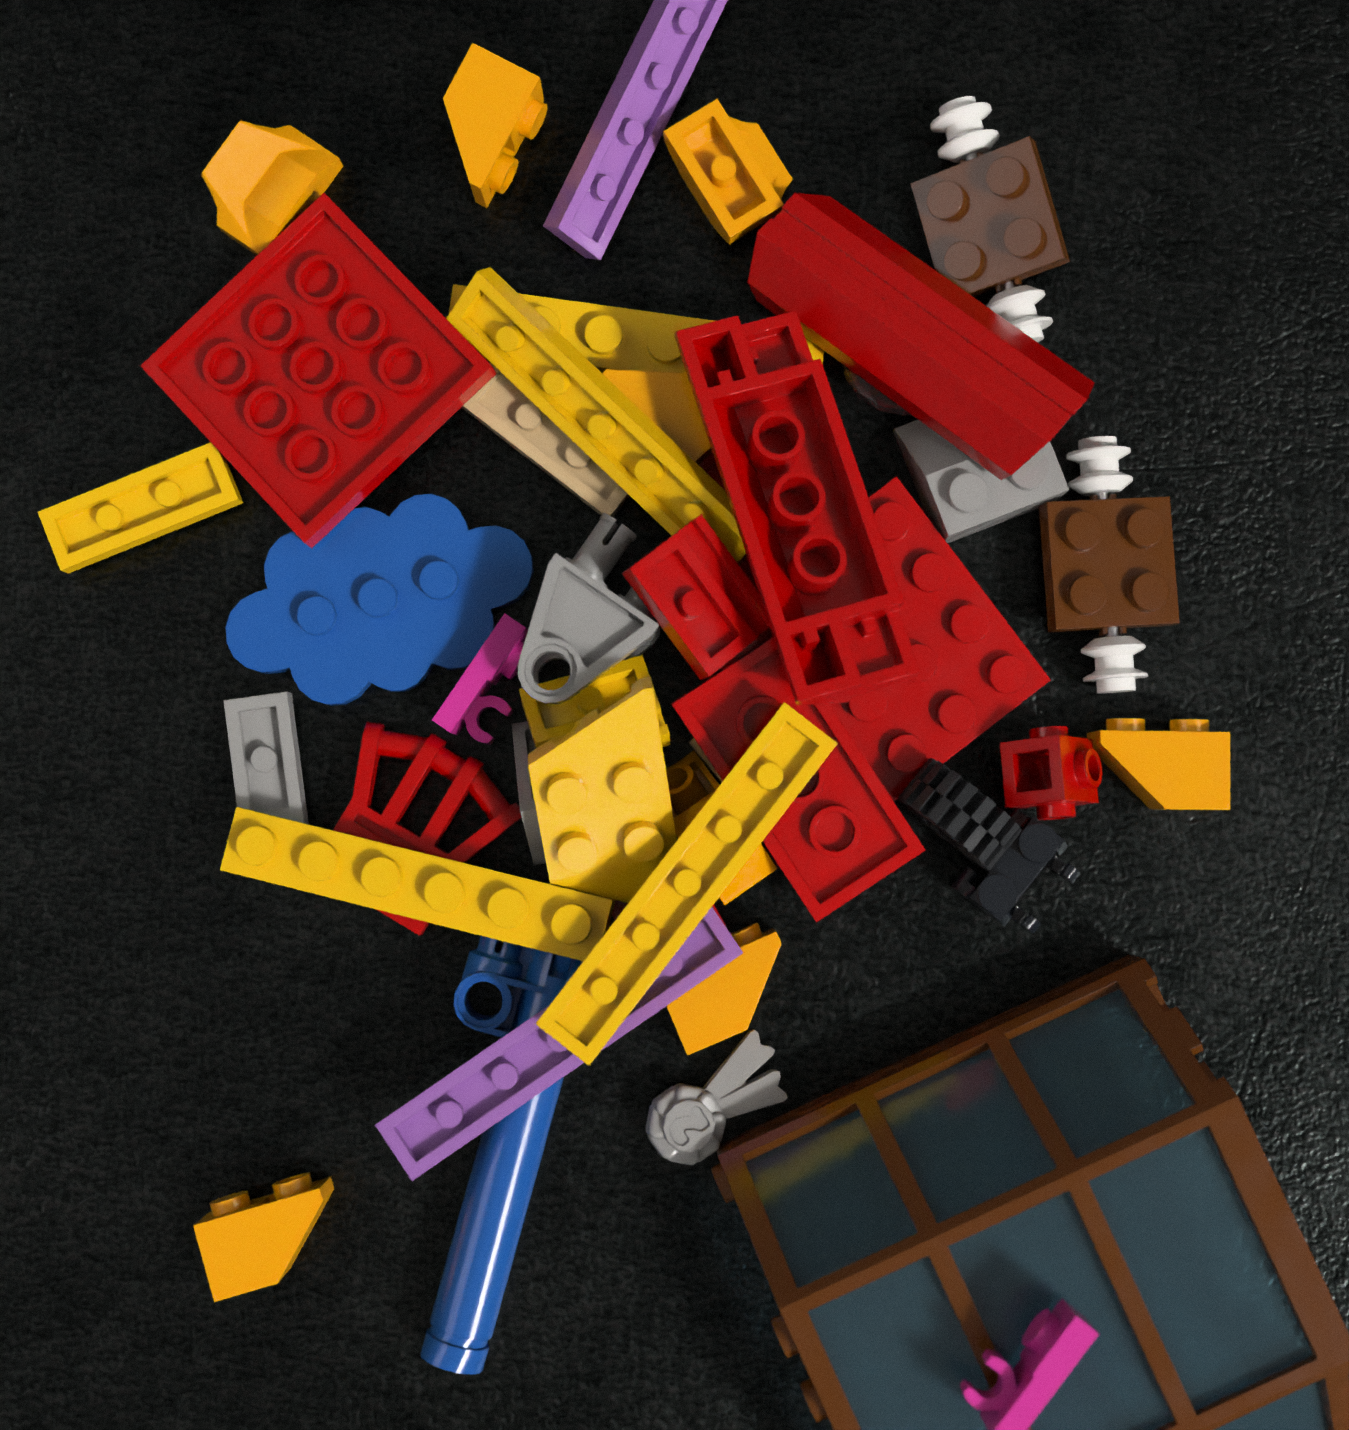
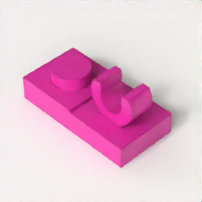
[432,613,528,745]
[959,1299,1099,1430]

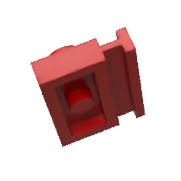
[622,514,770,680]

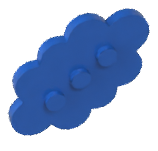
[225,494,534,706]

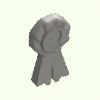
[645,1029,788,1165]

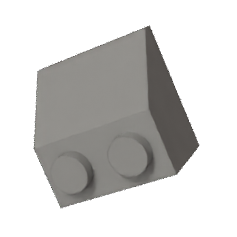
[893,420,1069,543]

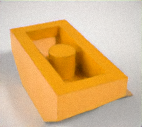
[663,99,793,245]
[202,120,343,256]

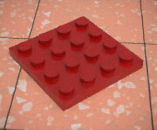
[141,193,497,548]
[719,476,1051,801]

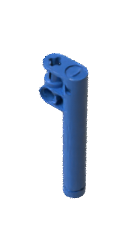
[420,936,584,1375]

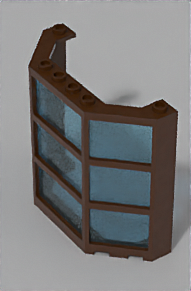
[711,954,1349,1430]

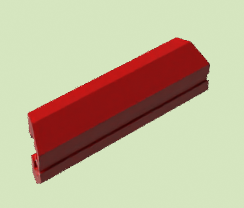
[747,193,1095,480]

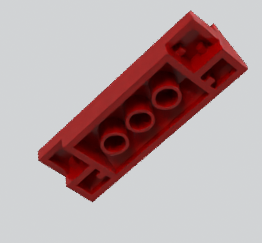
[674,311,920,705]

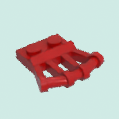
[333,721,522,936]

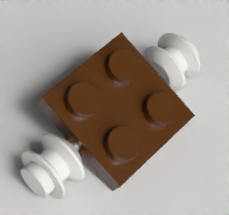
[911,96,1070,342]
[1039,436,1180,693]

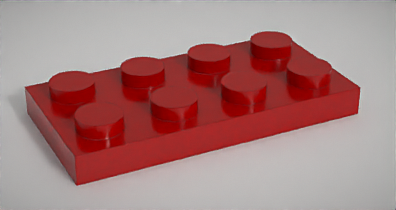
[671,636,925,922]

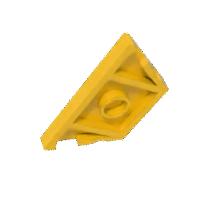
[527,677,677,903]

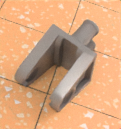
[518,513,660,704]

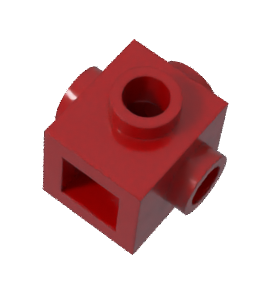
[1000,726,1102,820]

